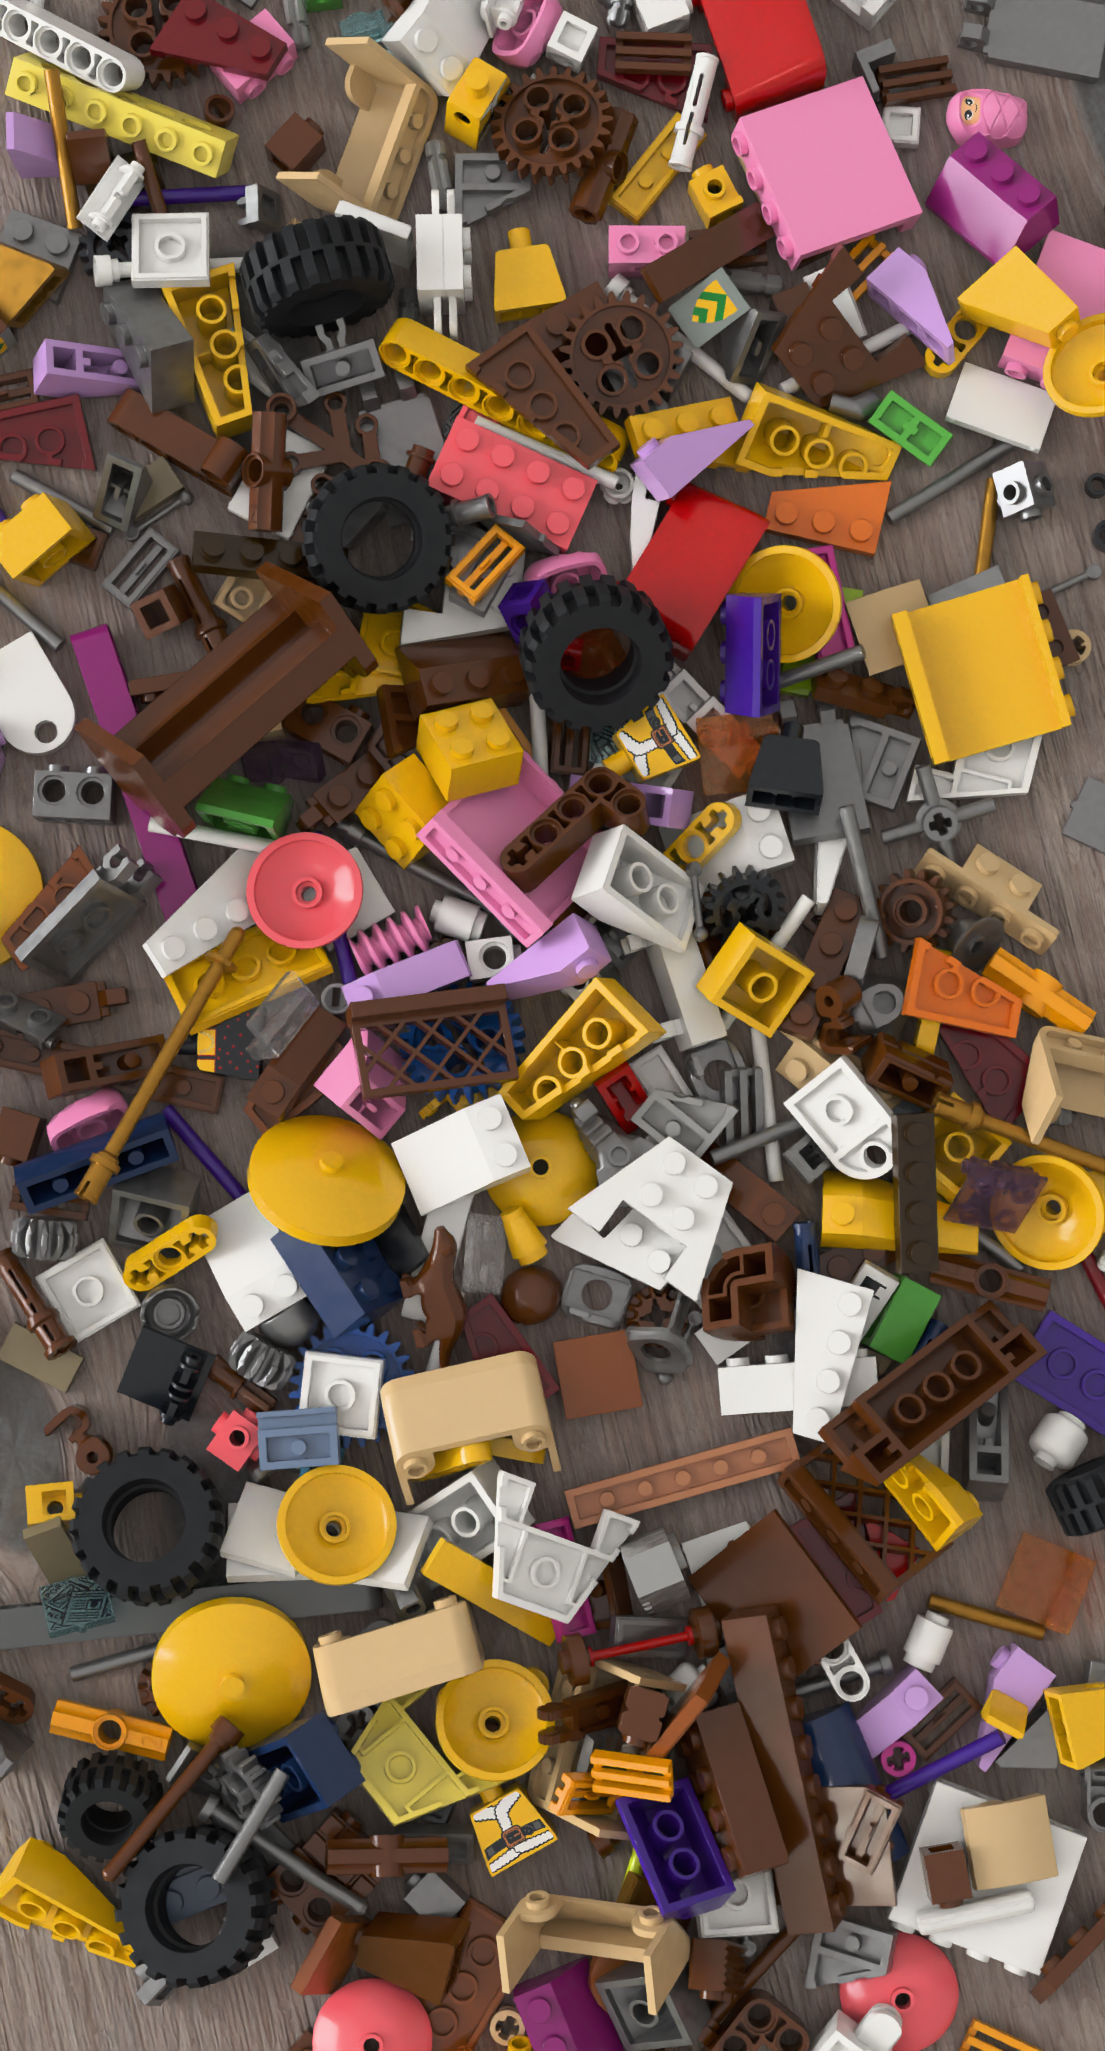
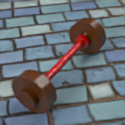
[557,1605,722,1688]

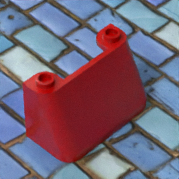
[691,0,827,124]
[616,482,771,662]

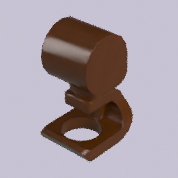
[815,975,873,1055]
[44,1404,114,1475]

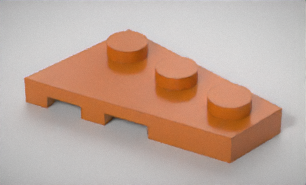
[764,481,892,558]
[901,937,1023,1039]

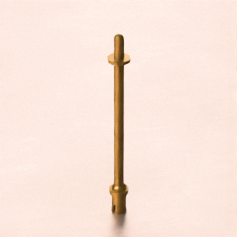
[73,926,245,1205]
[930,1091,1105,1175]

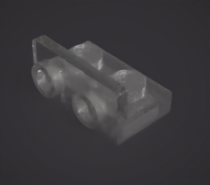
[462,1213,506,1294]

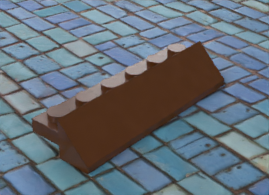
[818,1300,1048,1487]

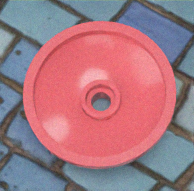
[246,832,363,949]
[839,1930,959,2051]
[312,1977,433,2051]

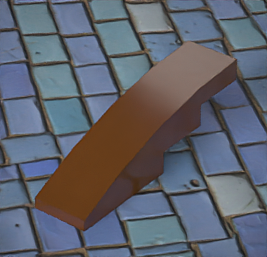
[640,201,775,304]

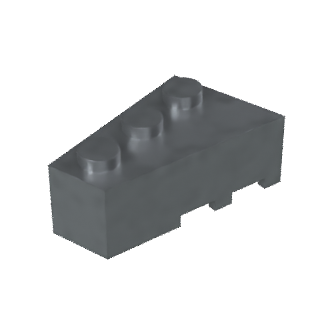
[100,279,195,414]

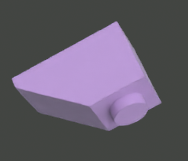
[6,112,60,178]

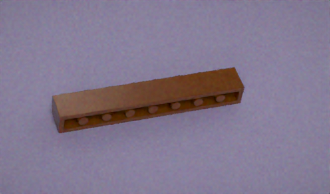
[721,1604,847,1936]

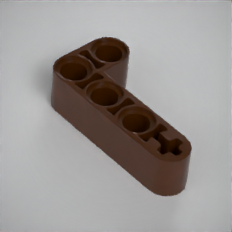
[107,388,249,498]
[500,767,650,894]
[701,1988,810,2051]

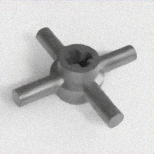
[880,764,996,865]

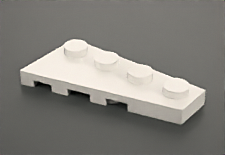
[142,849,260,978]
[793,1268,874,1442]

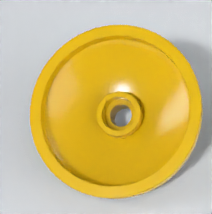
[1043,313,1105,418]
[728,545,842,663]
[487,1112,598,1226]
[990,1154,1105,1270]
[276,1465,397,1586]
[435,1659,555,1782]

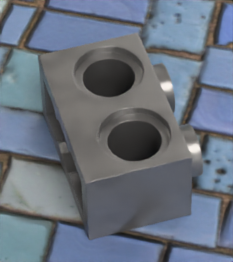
[32,764,118,826]

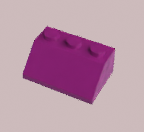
[925,131,1060,265]
[513,1955,625,2051]

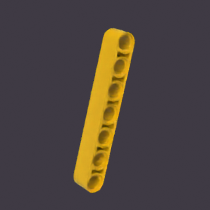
[378,317,630,473]

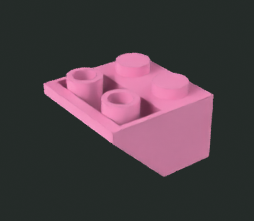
[314,1030,407,1140]

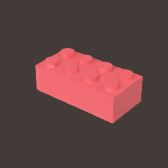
[428,415,598,556]

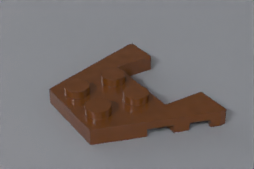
[770,244,926,408]

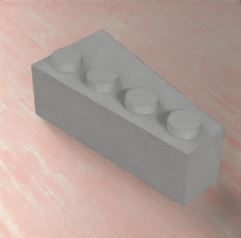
[620,1526,692,1616]

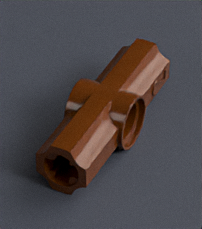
[569,106,639,225]
[241,411,294,533]
[927,1253,1051,1313]
[325,1835,449,1877]

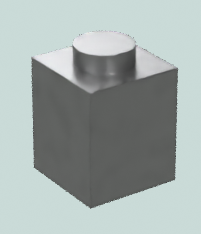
[404,1873,467,1918]

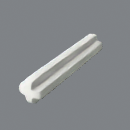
[916,1889,1035,1936]

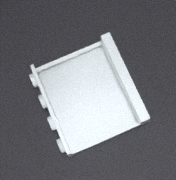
[884,1777,1087,1977]

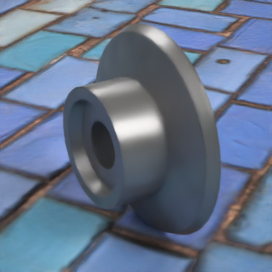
[947,917,1004,972]

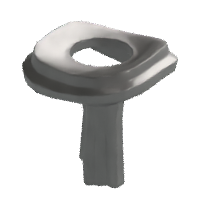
[685,1039,751,1104]
[561,1263,633,1329]
[625,1291,693,1374]

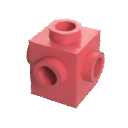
[206,1407,259,1472]

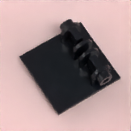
[117,1325,217,1426]

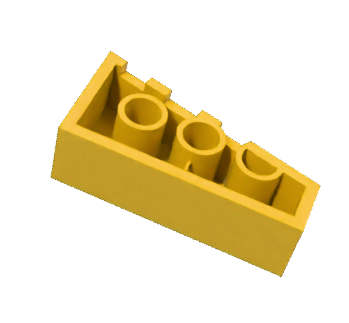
[161,262,253,440]
[497,977,667,1120]

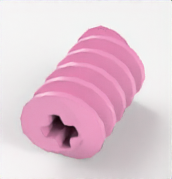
[347,905,433,975]

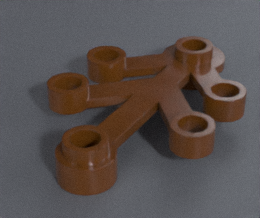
[266,392,391,497]

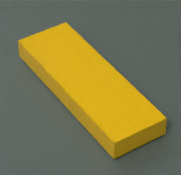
[608,111,707,225]

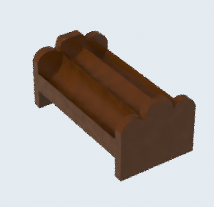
[74,561,379,838]

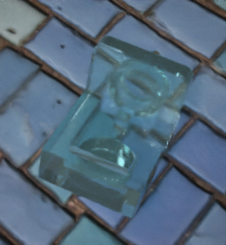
[338,9,395,57]

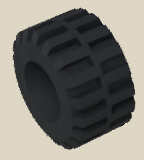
[1045,1455,1105,1536]
[57,1750,163,1863]

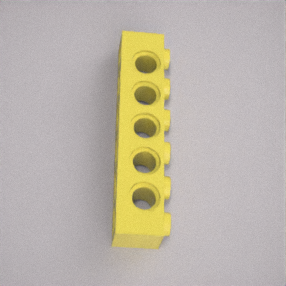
[5,52,239,178]

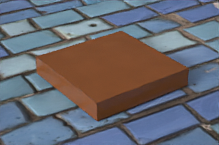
[553,1329,643,1420]
[290,1915,372,1996]

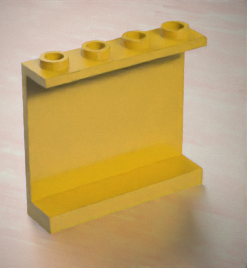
[890,574,1076,767]

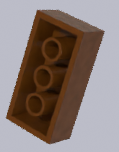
[675,1702,790,1882]

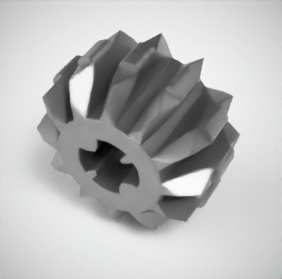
[10,1216,79,1261]
[227,1331,297,1390]

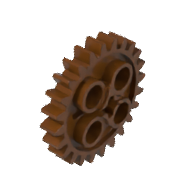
[98,0,215,91]
[490,65,615,186]
[558,291,684,420]

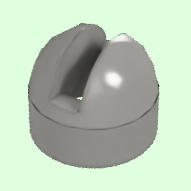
[321,982,348,1014]

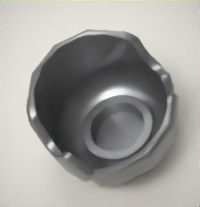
[140,1284,200,1341]
[259,1296,320,1347]

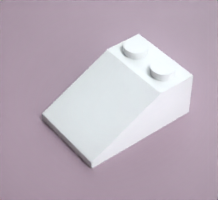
[381,0,489,96]
[658,794,795,893]
[571,824,705,953]
[391,1093,531,1217]
[194,1192,307,1332]
[406,1457,535,1590]

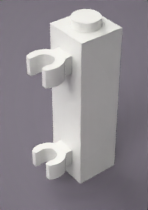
[619,929,727,1052]

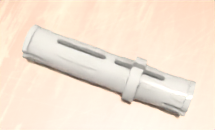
[668,52,720,172]

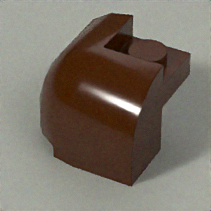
[701,1242,797,1341]

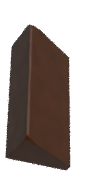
[588,1548,633,1630]

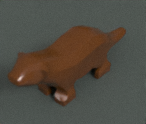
[400,1226,467,1368]

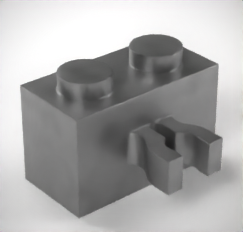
[300,317,387,396]

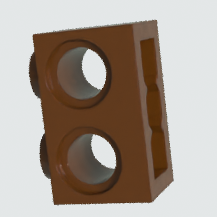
[282,699,374,767]
[266,1839,349,1938]

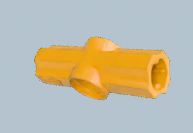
[980,947,1097,1033]
[49,1698,174,1762]

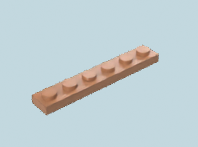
[564,1426,800,1529]

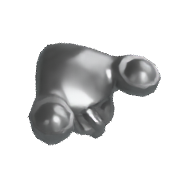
[841,968,909,1059]

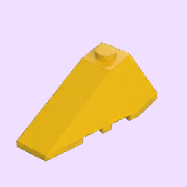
[734,382,902,481]
[820,1170,979,1255]
[883,1454,983,1552]
[0,1836,136,1968]

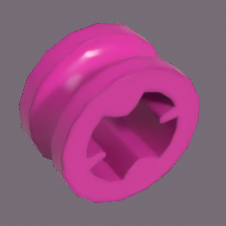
[879,1738,916,1777]

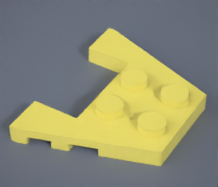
[351,1686,509,1827]

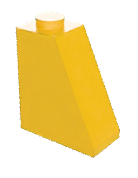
[958,246,1081,348]

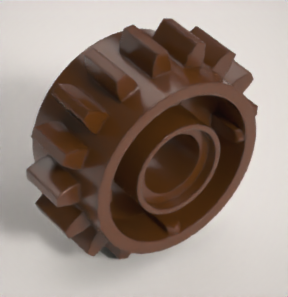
[876,868,958,953]

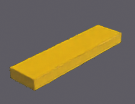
[420,1537,556,1647]

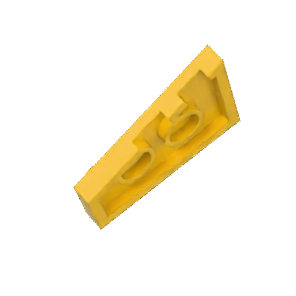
[624,396,751,473]

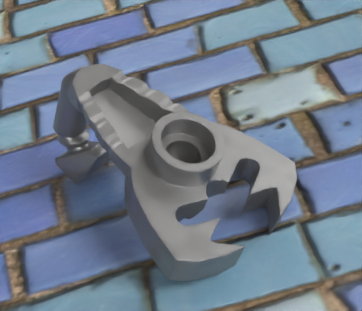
[570,1097,656,1209]

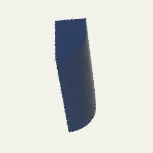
[13,1111,180,1215]
[802,1701,910,1862]

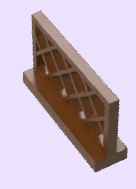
[345,983,519,1101]
[777,1442,954,1606]

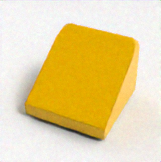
[980,1689,1028,1740]

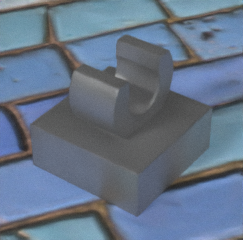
[237,183,281,234]
[134,1964,177,2006]

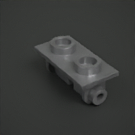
[0,987,66,1050]

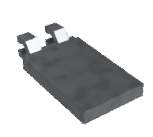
[957,0,1105,84]
[356,371,445,530]
[775,700,871,846]
[14,844,163,985]

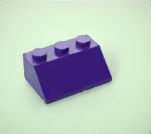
[720,593,782,717]
[615,1777,736,1919]

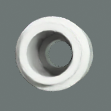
[429,894,489,942]
[903,1610,954,1673]

